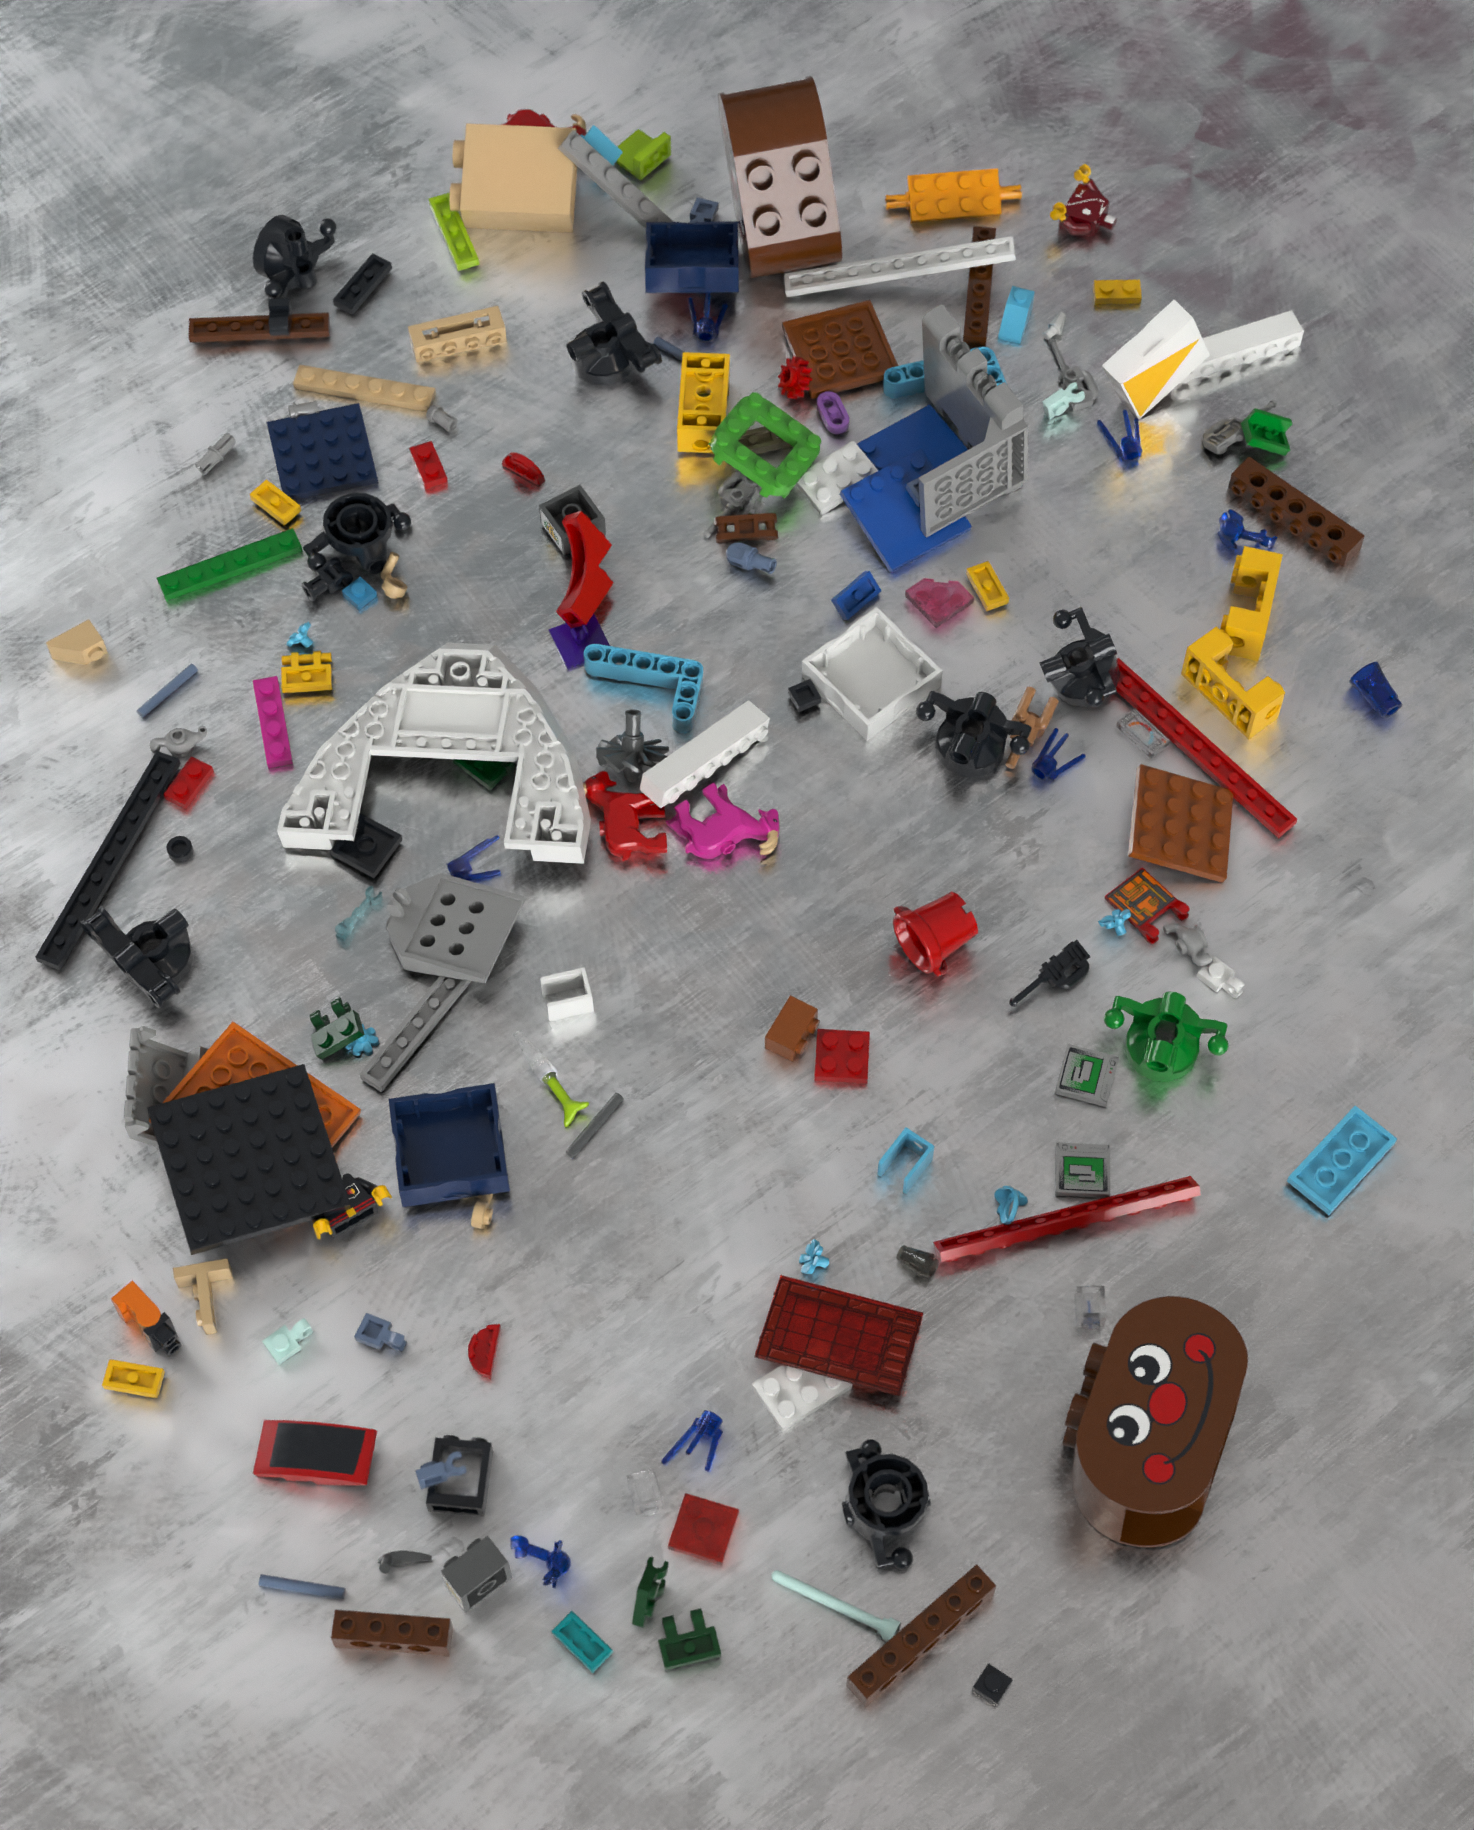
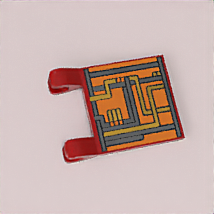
[1105,867,1190,944]

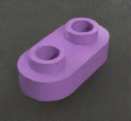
[817,392,849,434]

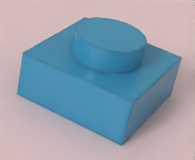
[342,577,377,610]

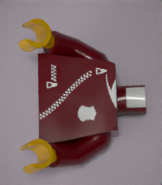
[1050,164,1117,237]

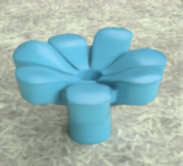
[286,621,313,649]
[1098,909,1131,936]
[345,1024,379,1056]
[799,1239,829,1274]

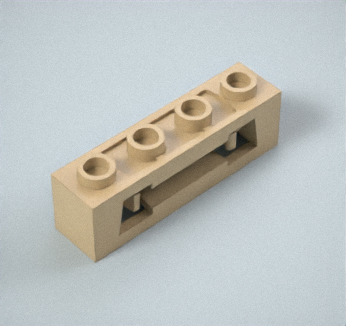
[408,306,507,362]

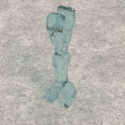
[335,886,383,941]

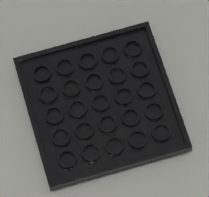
[147,1064,351,1255]

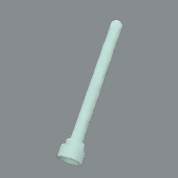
[771,1570,901,1642]

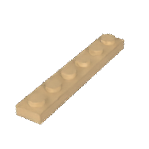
[293,365,436,412]

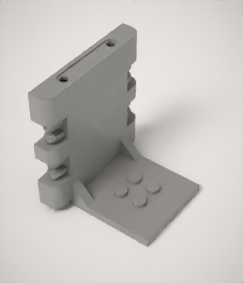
[919,304,1028,538]

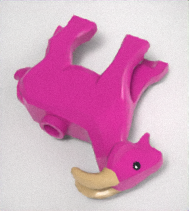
[665,783,780,859]

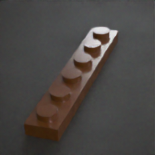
[188,313,330,343]

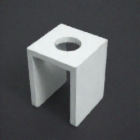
[540,967,594,1022]

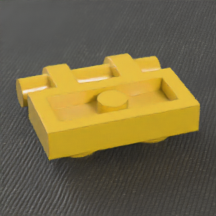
[281,651,332,693]

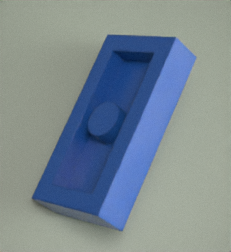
[831,571,881,620]

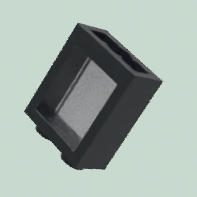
[426,1435,493,1517]

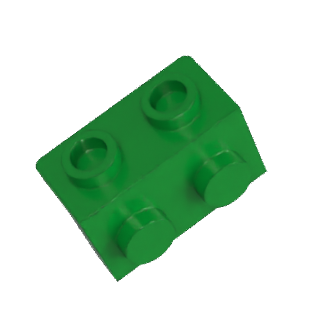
[1241,408,1293,456]

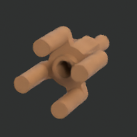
[1005,686,1059,769]

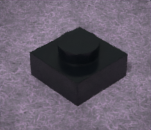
[788,679,821,712]
[972,1663,1013,1706]

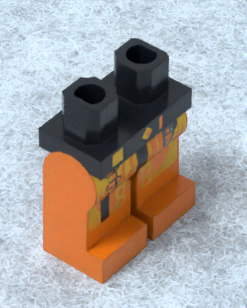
[111,1280,182,1357]

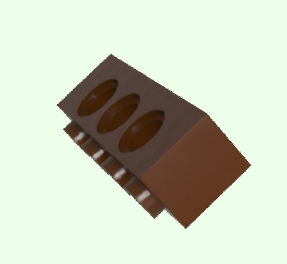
[331,1610,453,1656]

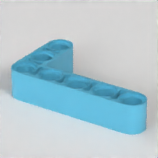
[883,347,1008,399]
[584,644,703,734]

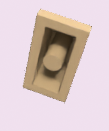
[46,619,108,665]

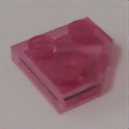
[905,578,974,628]

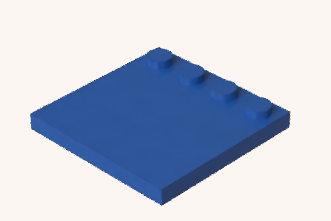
[857,404,968,471]
[839,449,972,573]

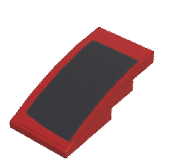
[253,1420,377,1485]

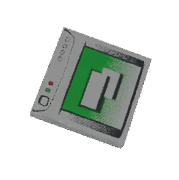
[1055,1044,1119,1107]
[1055,1142,1110,1198]

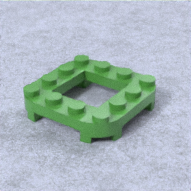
[708,392,821,498]

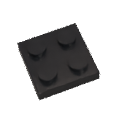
[331,813,402,878]

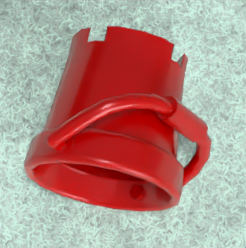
[893,892,978,976]

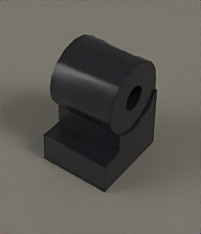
[268,298,293,336]

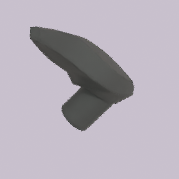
[377,1550,432,1574]

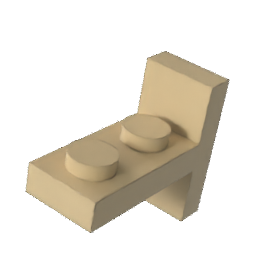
[173,1258,233,1335]

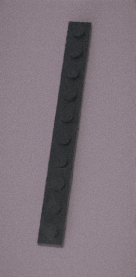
[35,751,181,970]

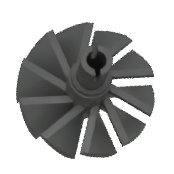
[596,709,669,783]

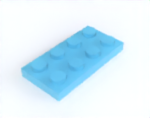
[1287,1105,1397,1215]

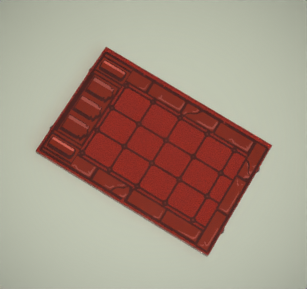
[755,1275,923,1396]

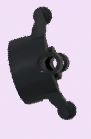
[253,214,337,299]
[303,493,411,575]
[1039,607,1120,708]
[916,691,1032,778]
[842,1439,931,1570]

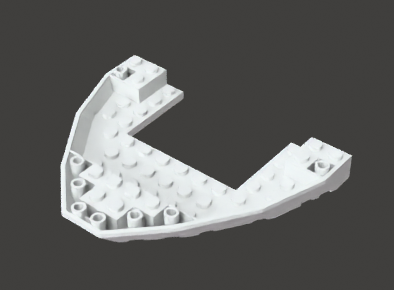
[277,643,591,864]

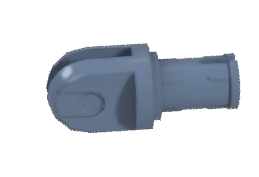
[726,542,777,574]

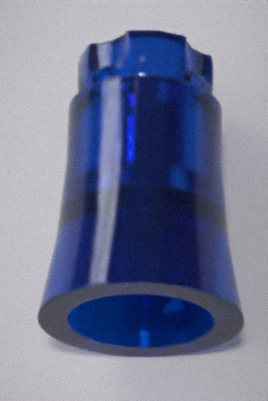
[1349,662,1402,719]

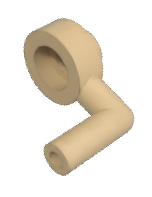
[380,552,408,599]
[471,1194,493,1229]

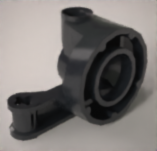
[566,281,662,385]
[80,906,193,1009]

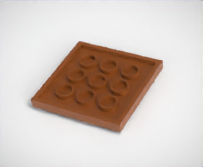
[782,300,898,399]
[1128,764,1233,883]

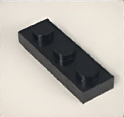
[333,253,392,315]

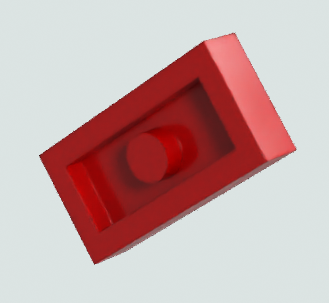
[409,441,448,489]
[163,756,214,809]

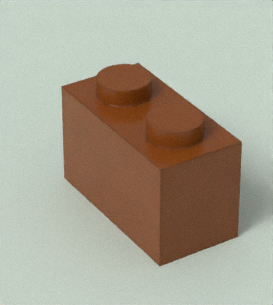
[765,995,820,1062]

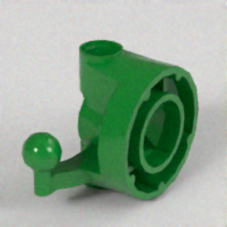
[1104,992,1229,1082]

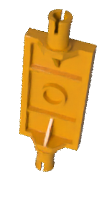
[885,168,1022,223]

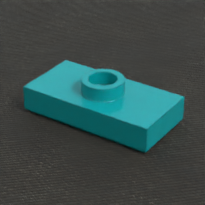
[551,1611,613,1673]

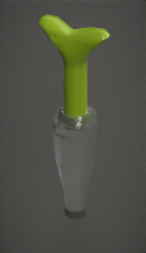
[513,1030,589,1127]

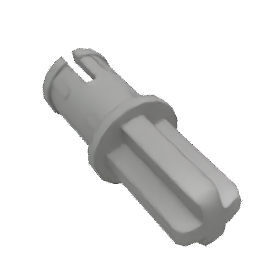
[195,433,236,475]

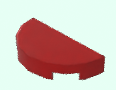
[502,452,545,486]
[468,1324,501,1379]

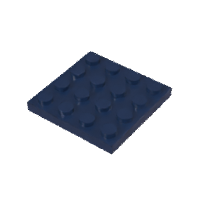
[267,403,378,501]

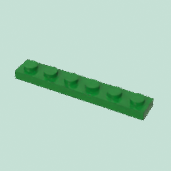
[157,528,303,602]

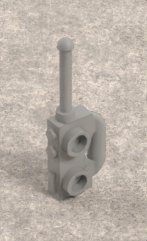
[1049,338,1099,411]
[1202,400,1277,454]
[703,470,760,538]

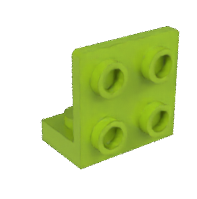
[615,129,671,180]

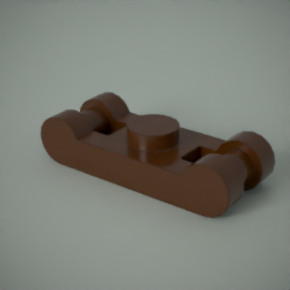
[714,513,778,543]

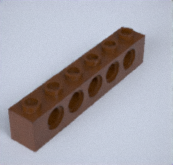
[963,226,996,349]
[1228,457,1365,567]
[846,1564,996,1707]

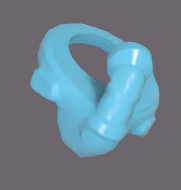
[994,1186,1028,1225]

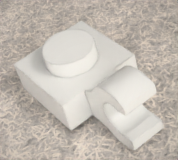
[1197,956,1244,999]

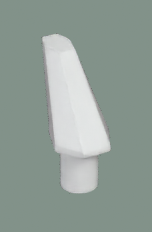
[1043,311,1066,340]

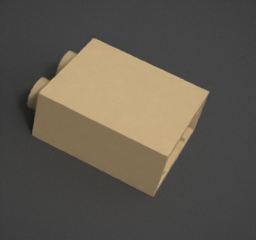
[449,124,577,233]

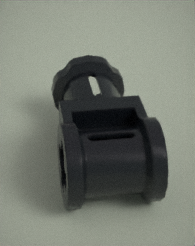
[301,558,353,602]

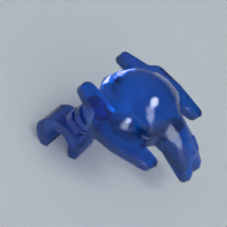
[1218,509,1277,549]
[510,1536,571,1588]

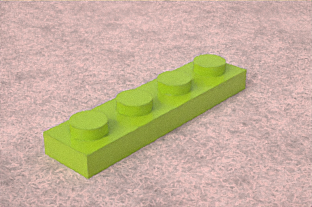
[428,192,479,271]

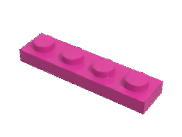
[253,676,293,769]

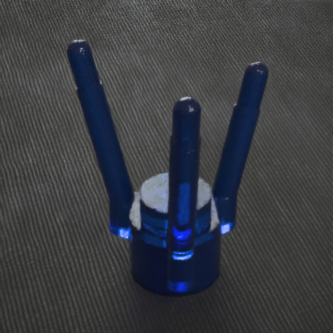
[688,292,728,342]
[1097,409,1143,461]
[1031,728,1086,781]
[446,835,500,881]
[661,1410,723,1471]

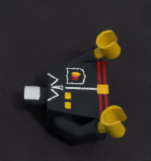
[312,1173,392,1239]

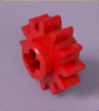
[778,356,812,400]

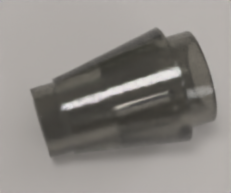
[896,1245,939,1279]

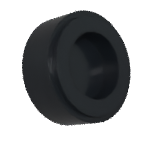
[166,836,193,862]

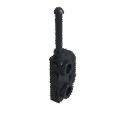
[1009,940,1090,1007]

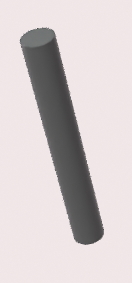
[565,1092,624,1158]

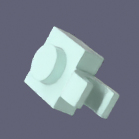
[1042,382,1085,419]
[262,1318,313,1365]

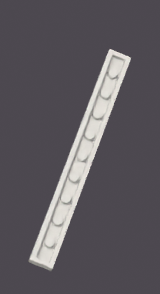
[784,236,1016,297]

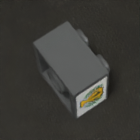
[539,485,606,556]
[441,1535,512,1613]

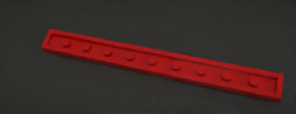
[1116,658,1297,838]
[933,1176,1201,1262]

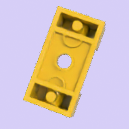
[677,352,730,453]
[1220,546,1283,661]
[1181,626,1285,740]

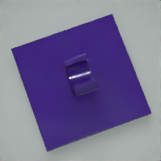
[548,614,610,669]

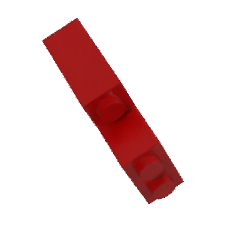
[556,511,614,628]

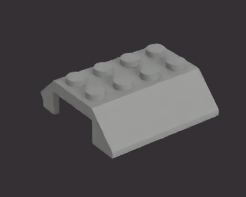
[124,1026,208,1147]

